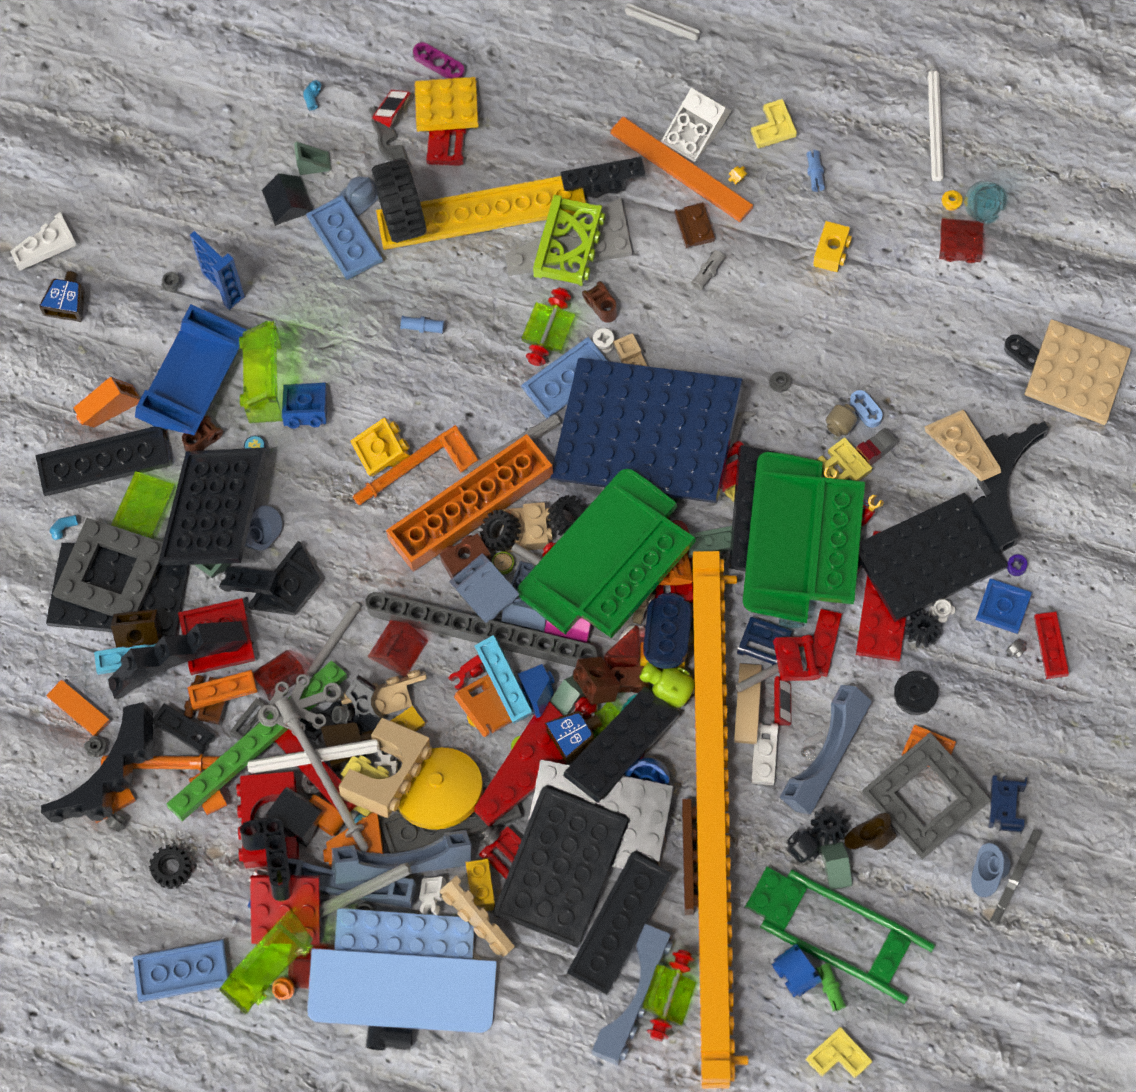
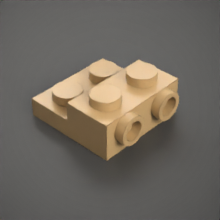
[502,502,552,552]

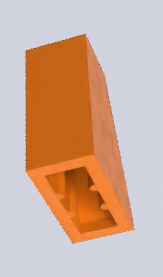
[73,377,141,428]
[323,813,384,868]

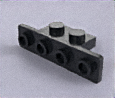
[560,157,645,198]

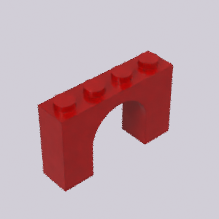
[236,772,300,869]

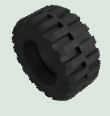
[372,158,427,243]

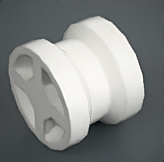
[593,328,614,354]

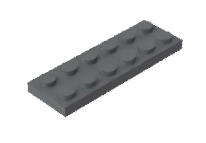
[379,780,522,853]

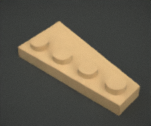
[924,409,1001,481]
[439,875,515,957]

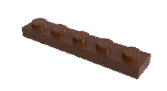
[682,799,698,915]

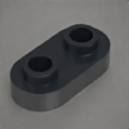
[1004,334,1040,370]

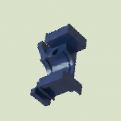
[988,775,1027,834]

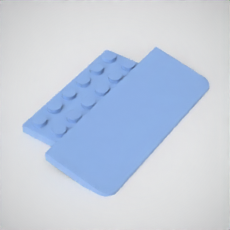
[307,908,496,1033]

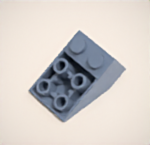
[449,553,520,623]
[502,561,546,632]

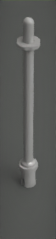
[275,697,368,852]

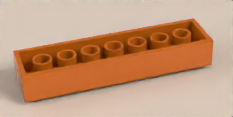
[386,434,553,572]

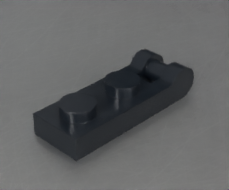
[219,567,280,595]
[153,703,215,754]

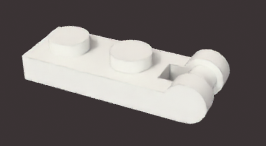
[751,722,778,786]

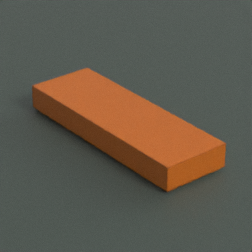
[187,670,258,710]
[46,680,110,736]

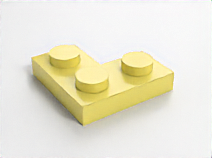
[751,99,797,149]
[806,1027,873,1078]

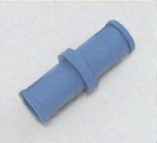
[806,150,825,192]
[400,316,444,334]

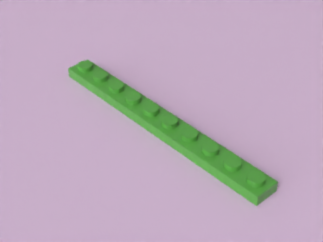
[166,660,347,822]

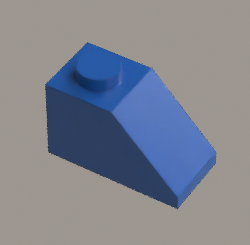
[518,664,555,718]

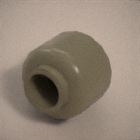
[826,404,858,437]

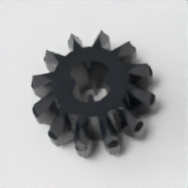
[904,610,942,648]
[810,806,849,845]

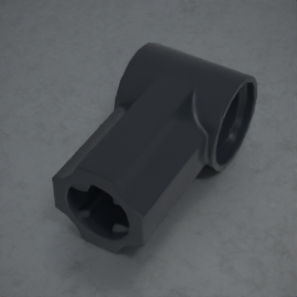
[365,1026,413,1051]

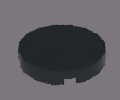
[894,671,938,715]

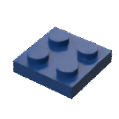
[976,578,1032,634]

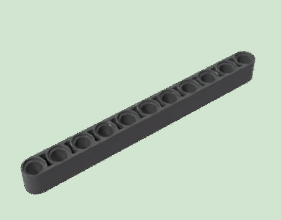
[365,592,597,667]

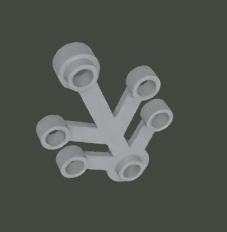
[258,674,341,736]

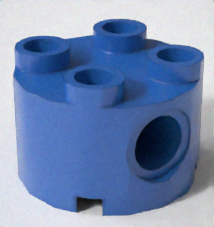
[771,944,822,997]

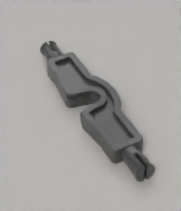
[369,106,410,168]
[990,830,1042,925]

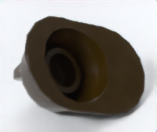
[844,813,896,850]

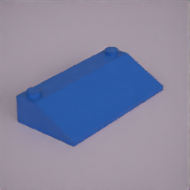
[135,304,248,435]

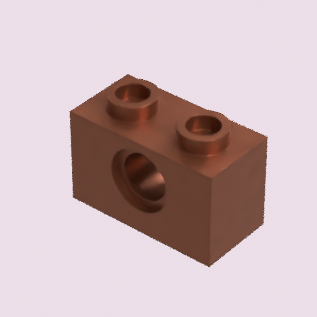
[440,533,492,579]
[573,657,620,704]

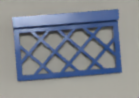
[190,231,245,310]

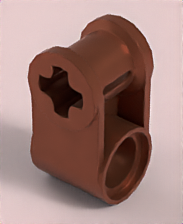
[582,281,617,323]
[182,415,223,451]
[611,666,650,693]

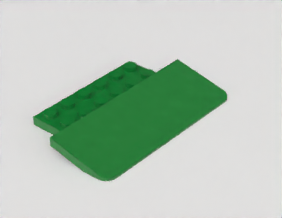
[742,452,865,623]
[517,469,696,639]

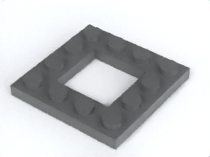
[53,518,163,616]
[862,733,991,860]

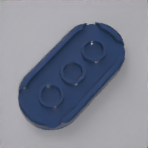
[643,593,692,669]

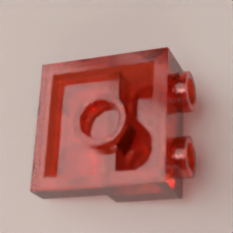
[939,218,983,263]

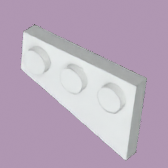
[10,212,76,271]

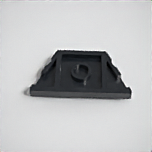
[247,541,321,616]

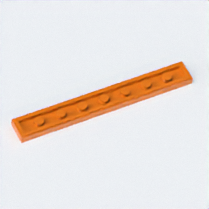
[610,117,753,223]

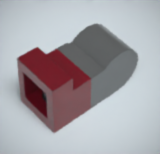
[856,428,898,466]

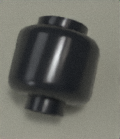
[786,830,820,863]

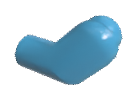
[303,80,322,111]
[49,515,78,540]

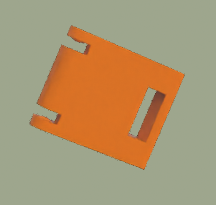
[454,674,512,737]

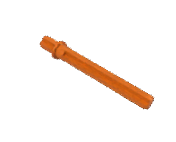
[353,431,445,505]
[101,754,219,772]

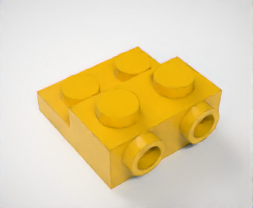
[350,417,410,477]

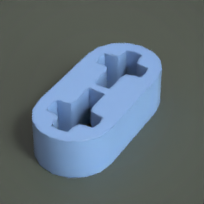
[850,390,883,428]

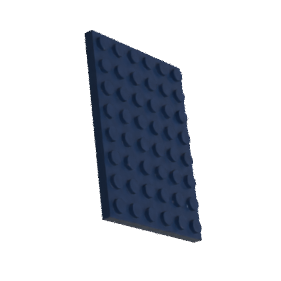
[550,358,744,503]

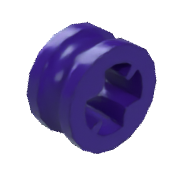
[1007,554,1028,577]

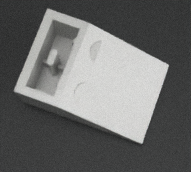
[661,88,731,162]

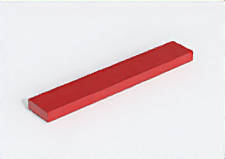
[274,729,357,814]

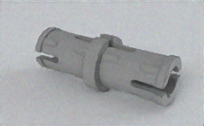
[691,250,725,290]

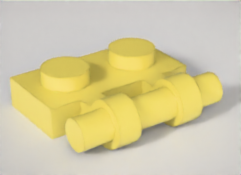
[817,437,872,481]

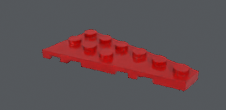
[474,701,566,827]

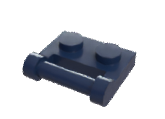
[737,617,792,665]

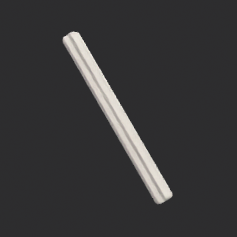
[928,71,943,181]
[248,739,380,774]

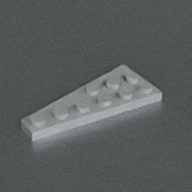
[505,198,632,276]

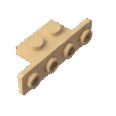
[340,670,427,715]

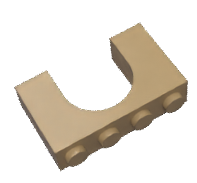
[339,718,432,818]

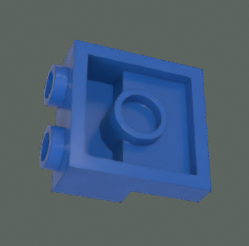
[282,382,327,429]

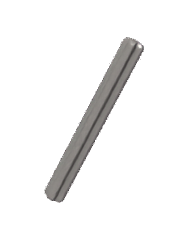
[468,414,561,473]
[320,863,412,918]

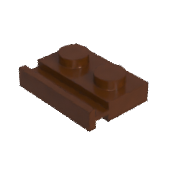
[674,202,715,249]

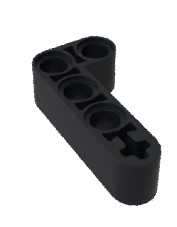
[240,817,292,901]

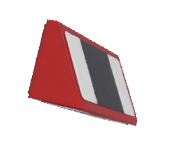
[372,90,410,128]
[774,676,791,726]

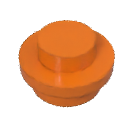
[272,977,295,1000]

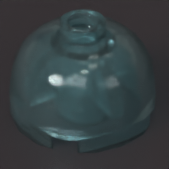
[964,181,1006,224]

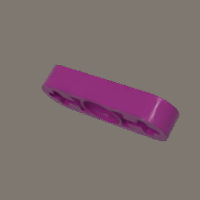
[413,42,465,79]

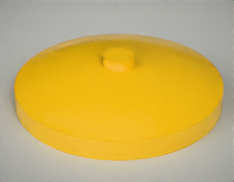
[398,748,483,830]

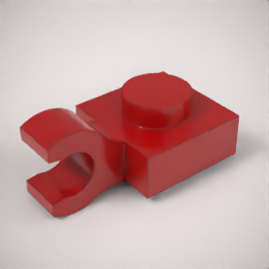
[448,655,485,691]

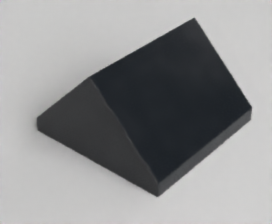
[262,173,313,226]
[266,787,323,847]

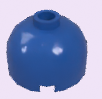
[626,757,670,785]

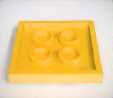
[415,77,478,132]

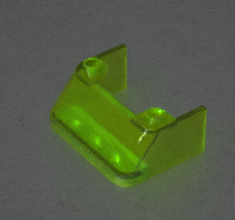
[239,320,283,423]
[218,909,313,1015]

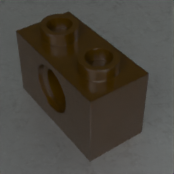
[111,609,162,648]

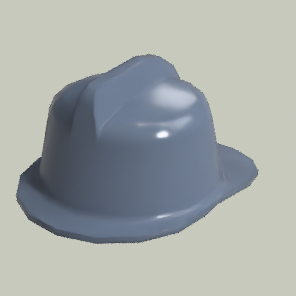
[337,176,378,217]
[245,506,282,551]
[971,843,1011,898]

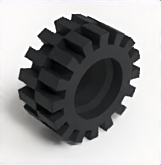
[547,495,587,536]
[480,510,521,552]
[149,845,192,889]

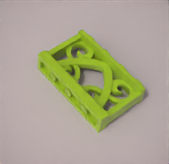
[533,195,606,286]

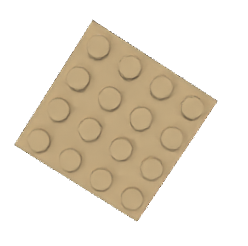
[1024,319,1131,425]

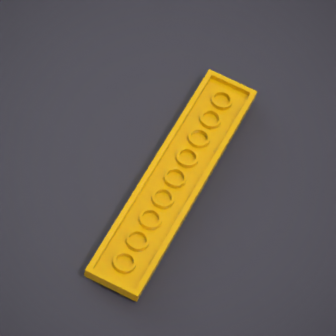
[376,176,586,250]

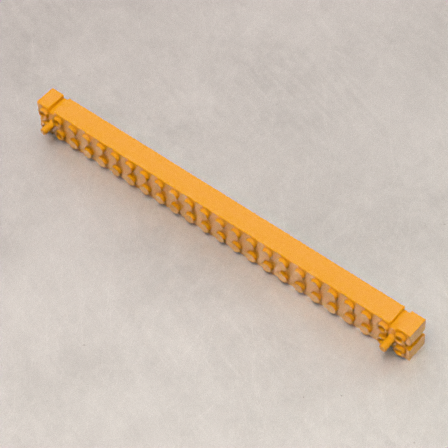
[692,551,748,1089]

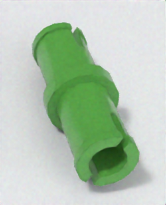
[816,963,847,1012]

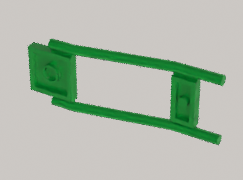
[745,867,935,1004]

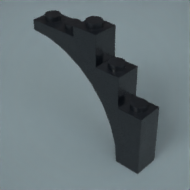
[973,421,1049,553]
[108,621,248,699]
[41,702,153,822]

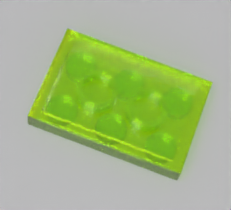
[111,471,176,539]

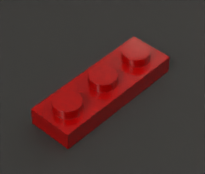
[806,609,842,677]
[1034,612,1069,679]

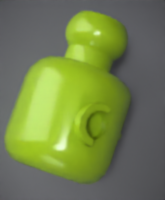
[639,662,695,708]

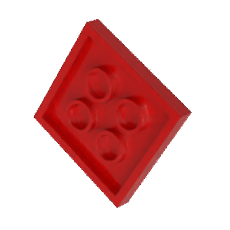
[178,598,256,675]
[250,875,321,945]

